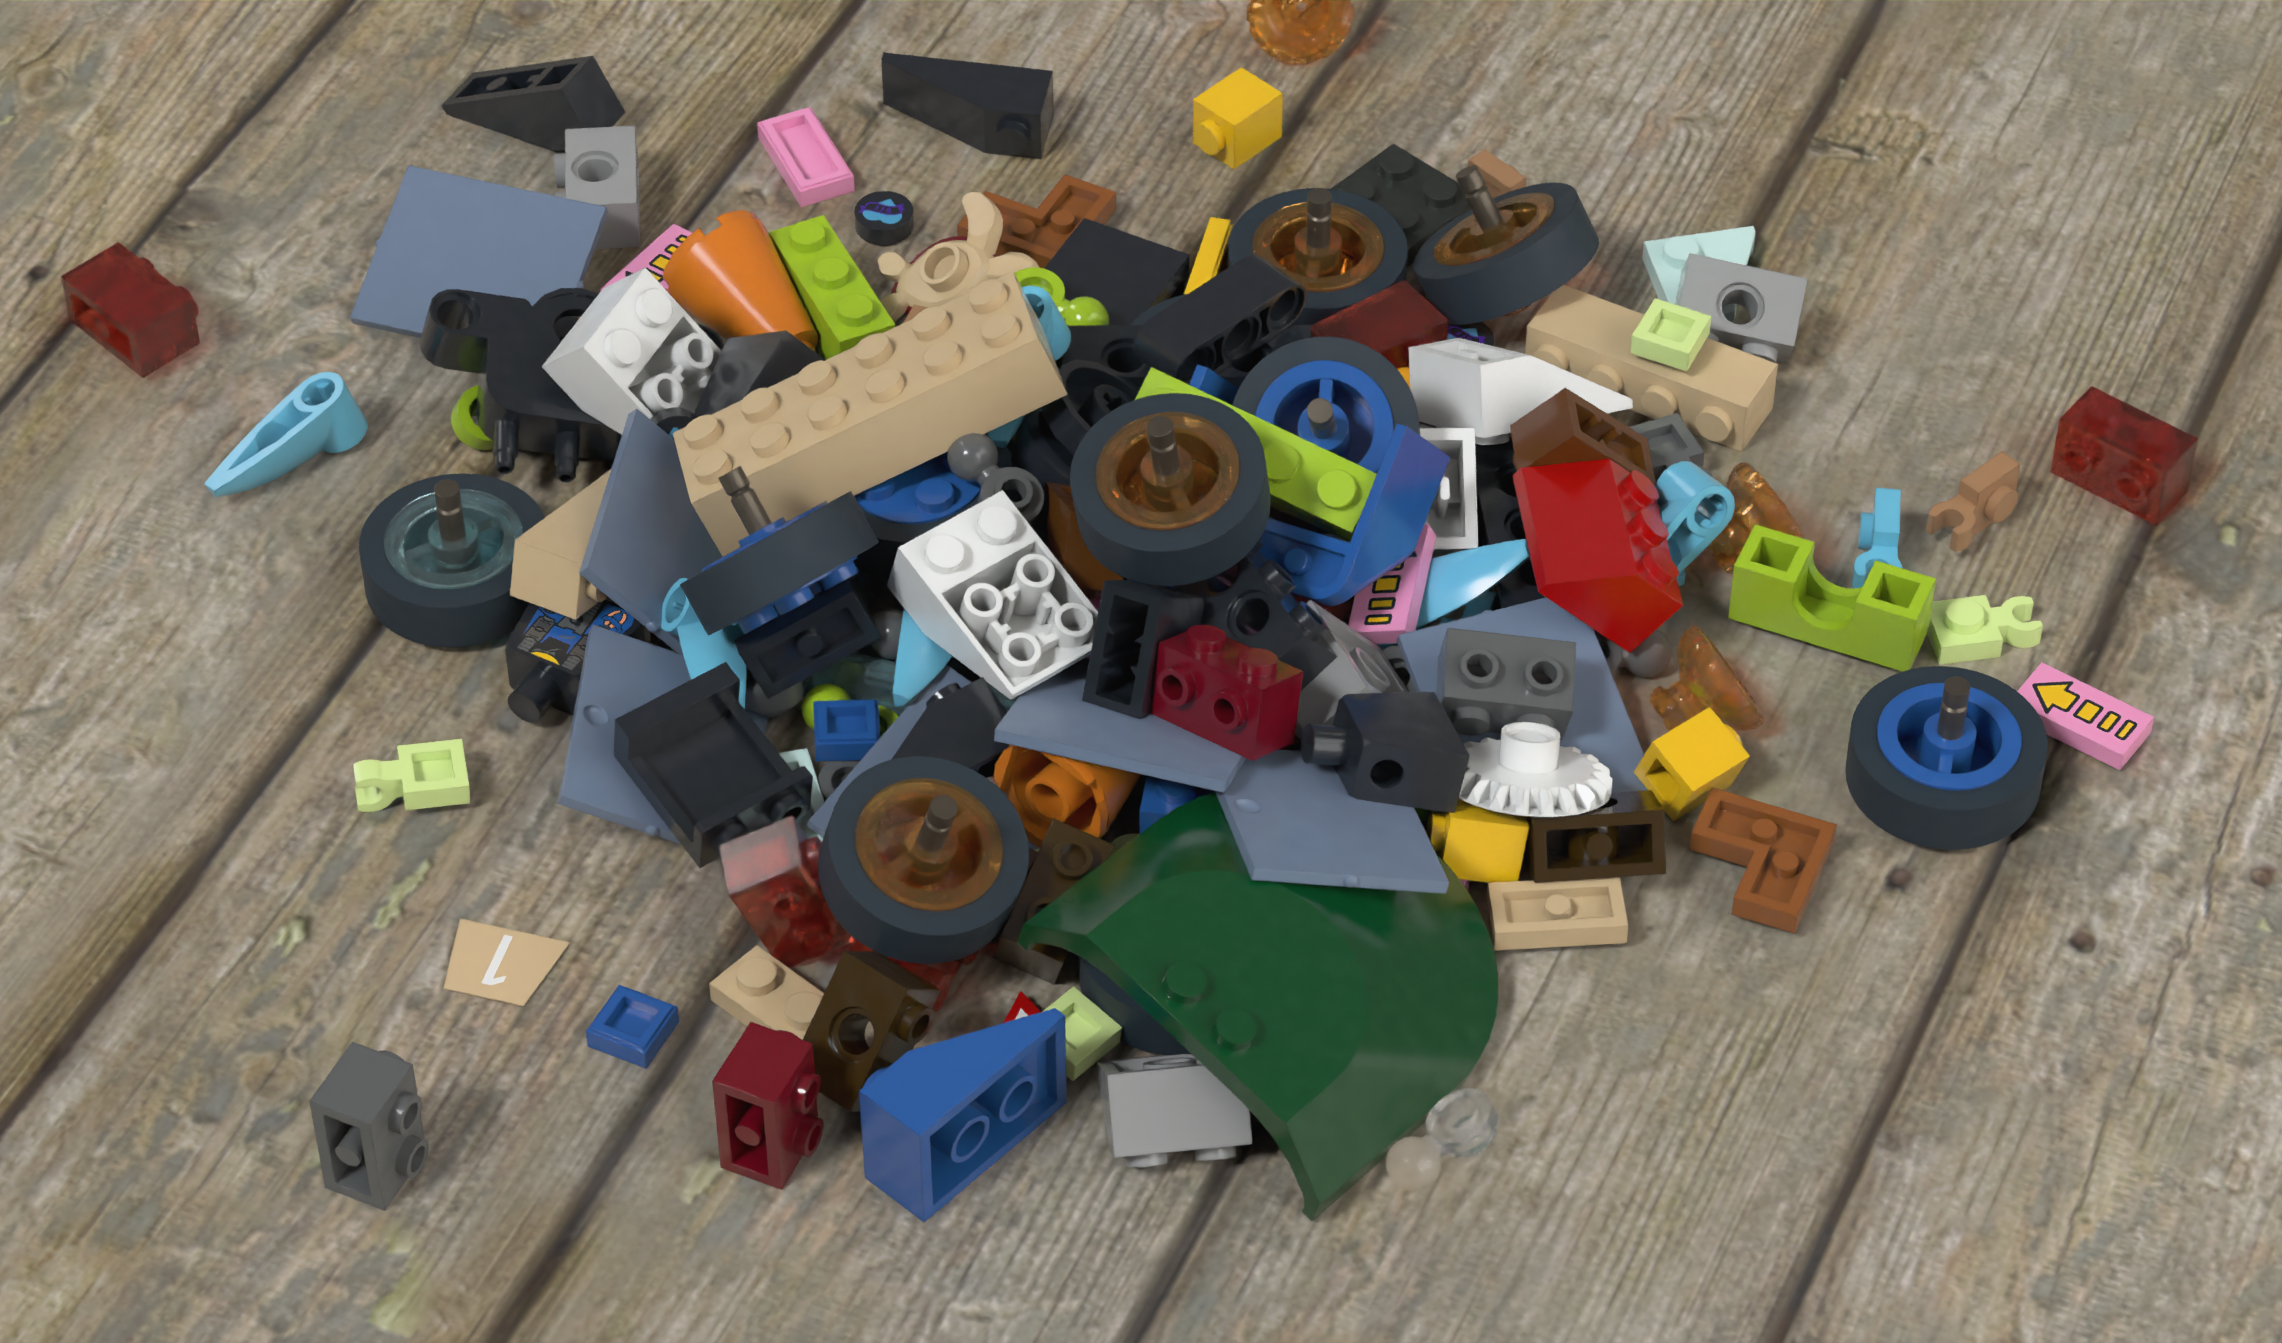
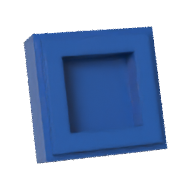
[813,700,880,762]
[586,985,679,1069]

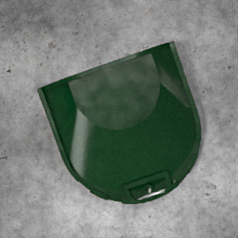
[1017,792,1499,1221]

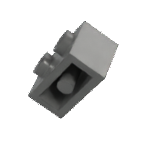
[1436,628,1576,740]
[309,1042,429,1211]

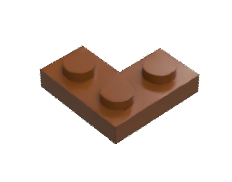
[957,174,1116,268]
[1689,787,1837,934]

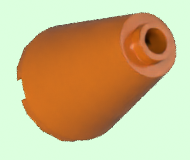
[663,210,818,352]
[994,745,1142,848]

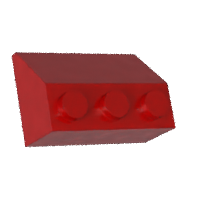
[1513,459,1684,653]

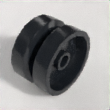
[1010,360,1154,509]

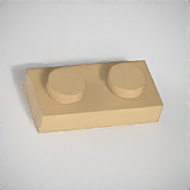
[1487,877,1628,951]
[709,945,824,1040]

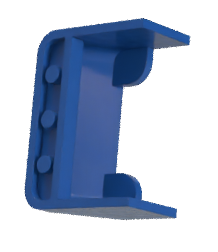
[1143,365,1451,606]

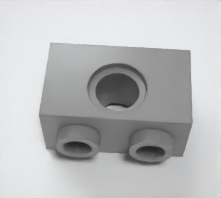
[554,126,641,249]
[1675,253,1807,363]

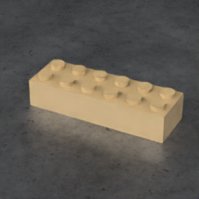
[673,271,1068,556]

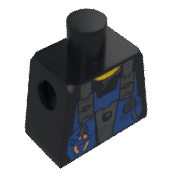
[505,600,652,723]

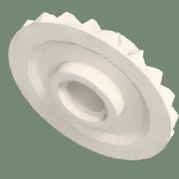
[1459,722,1613,817]

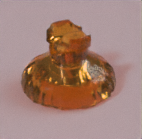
[1247,0,1354,66]
[1708,462,1807,574]
[1649,625,1764,731]

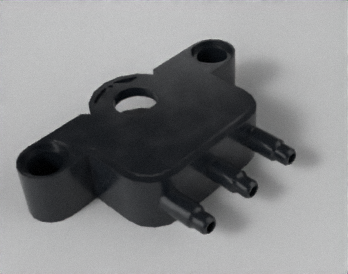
[420,288,724,483]

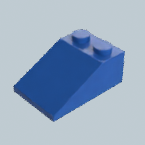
[859,1008,1067,1222]

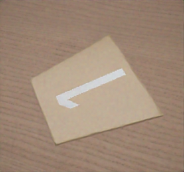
[443,918,571,1007]

